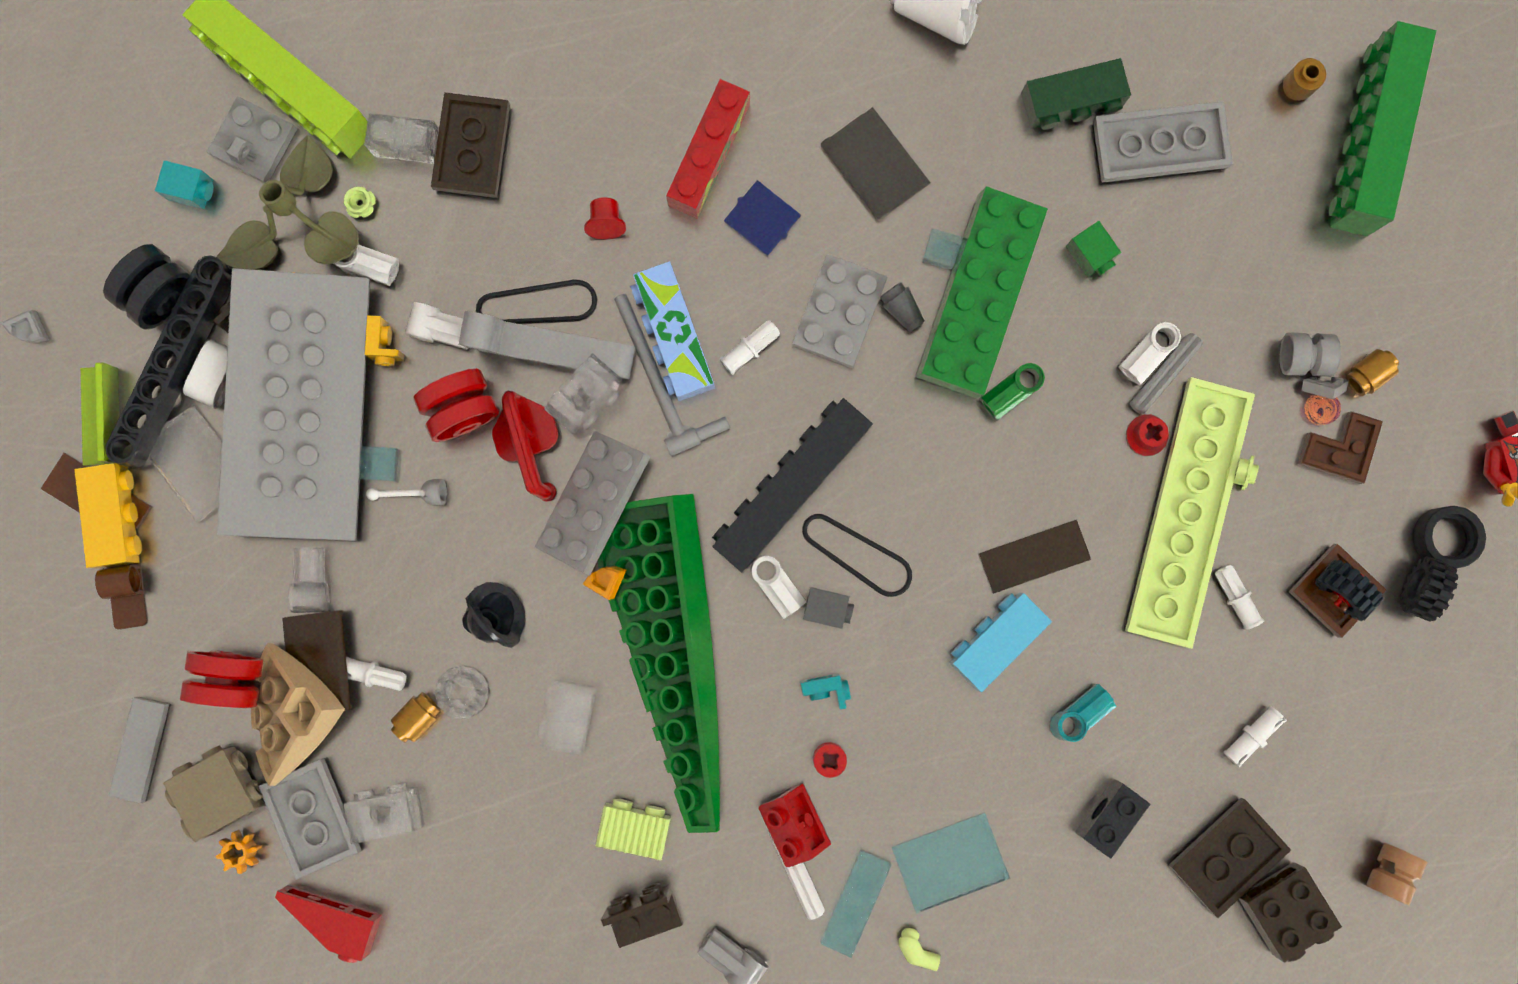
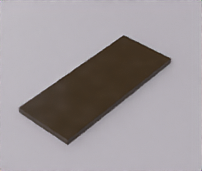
[978,519,1091,594]

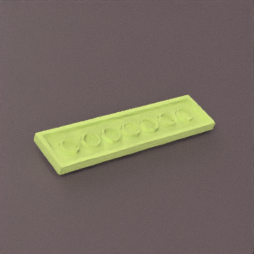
[1125,377,1255,649]

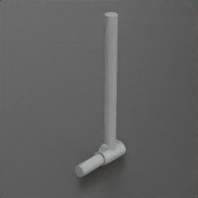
[614,294,730,456]

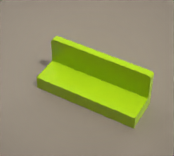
[80,362,120,466]

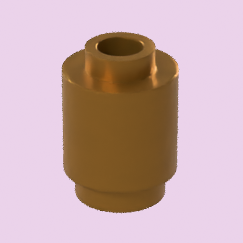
[1283,58,1326,100]
[1346,349,1399,396]
[391,692,441,743]

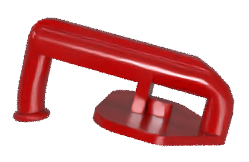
[492,391,558,502]

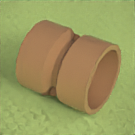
[1366,842,1428,906]

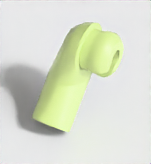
[899,928,941,971]

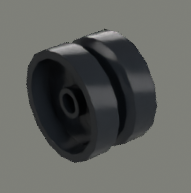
[103,244,190,330]

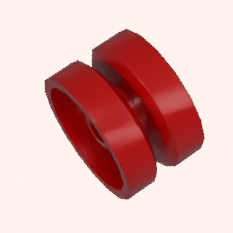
[413,368,500,442]
[180,650,264,708]

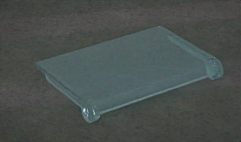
[892,813,1010,914]

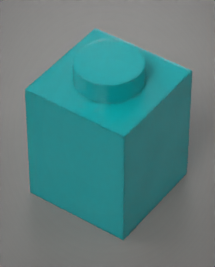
[155,160,214,209]

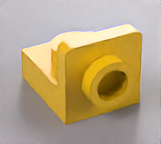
[365,315,404,366]

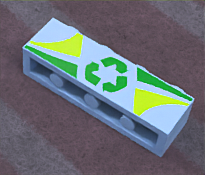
[630,261,715,401]

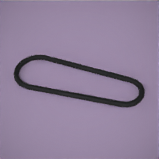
[476,279,597,324]
[802,514,912,597]

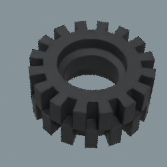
[1400,556,1458,622]

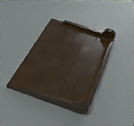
[282,610,352,711]

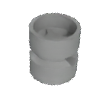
[1280,332,1341,377]

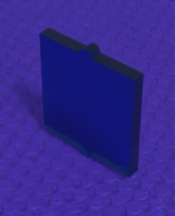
[724,180,801,257]

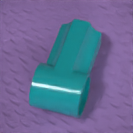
[1050,684,1117,742]

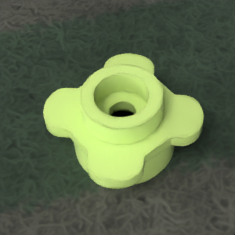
[1233,456,1259,490]

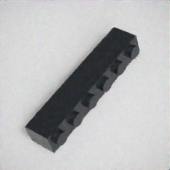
[712,398,873,573]

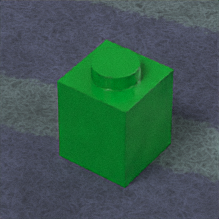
[1066,221,1121,277]

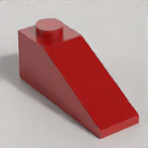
[275,885,382,963]

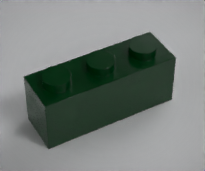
[1021,58,1131,130]

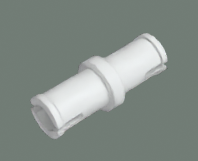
[1223,705,1287,768]

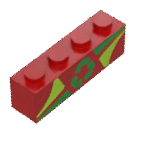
[666,79,750,219]

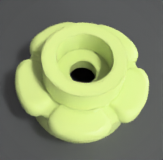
[344,187,376,218]

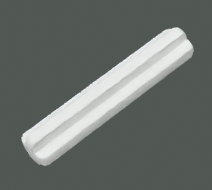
[769,832,825,920]

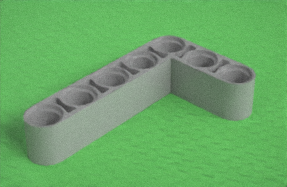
[458,311,635,379]

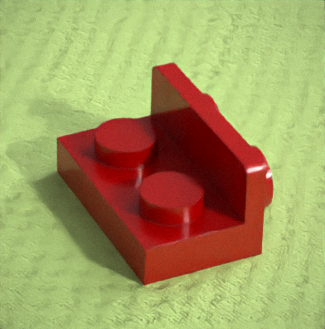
[759,783,831,867]

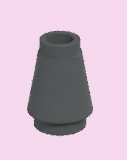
[880,282,925,332]

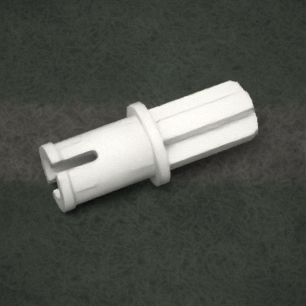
[720,320,780,375]
[1215,565,1264,630]
[346,657,407,691]

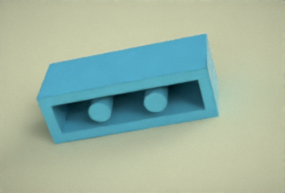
[949,593,1052,692]

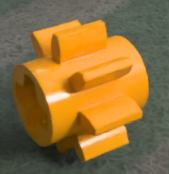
[216,830,262,874]

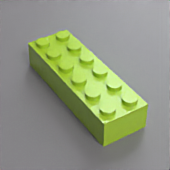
[182,0,375,159]

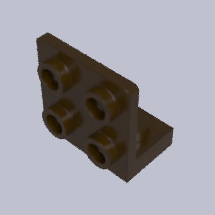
[601,883,683,948]

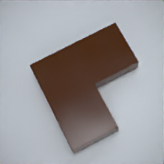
[1298,411,1383,484]

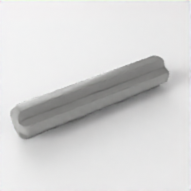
[1130,333,1203,414]

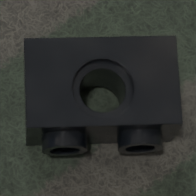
[1075,779,1151,859]

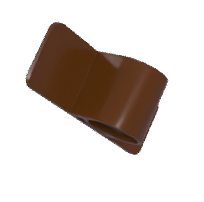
[95,558,147,629]

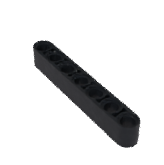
[105,255,232,469]

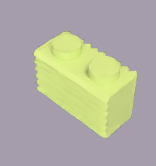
[595,799,671,860]

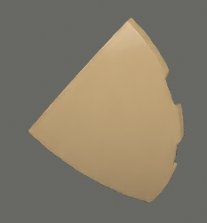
[251,643,345,786]

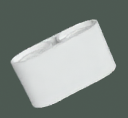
[183,339,228,409]

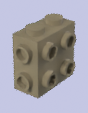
[163,745,265,843]

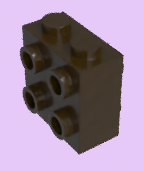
[1239,862,1342,963]

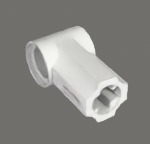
[334,244,399,286]
[405,302,468,350]
[1118,322,1181,385]
[750,556,807,619]

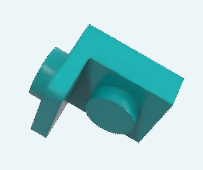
[800,673,851,709]

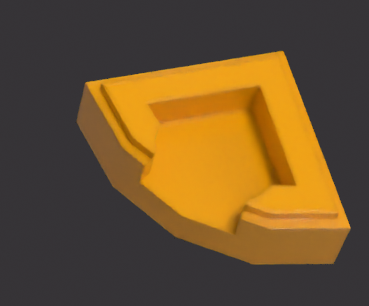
[583,566,626,600]

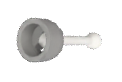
[366,479,447,505]

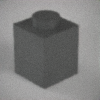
[802,587,854,629]

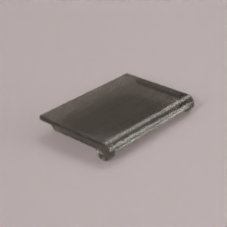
[821,107,931,221]

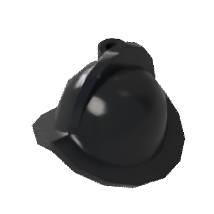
[462,582,525,648]

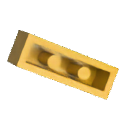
[74,463,142,569]

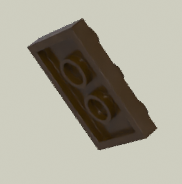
[431,92,510,198]
[1169,798,1291,918]

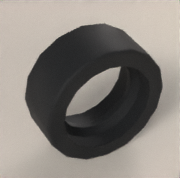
[1413,506,1486,568]

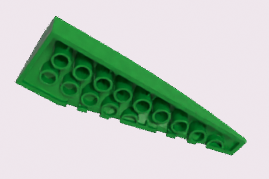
[598,494,720,833]

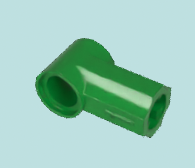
[980,363,1045,421]

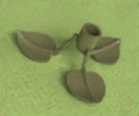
[217,135,359,270]

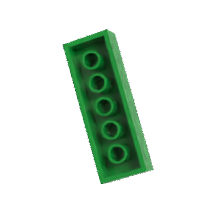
[1329,21,1437,236]
[916,186,1048,398]

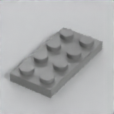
[1093,101,1233,183]
[535,430,650,576]

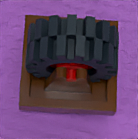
[1289,544,1386,638]

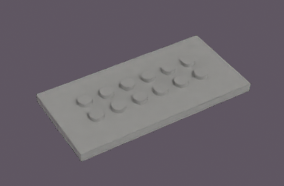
[217,268,370,541]

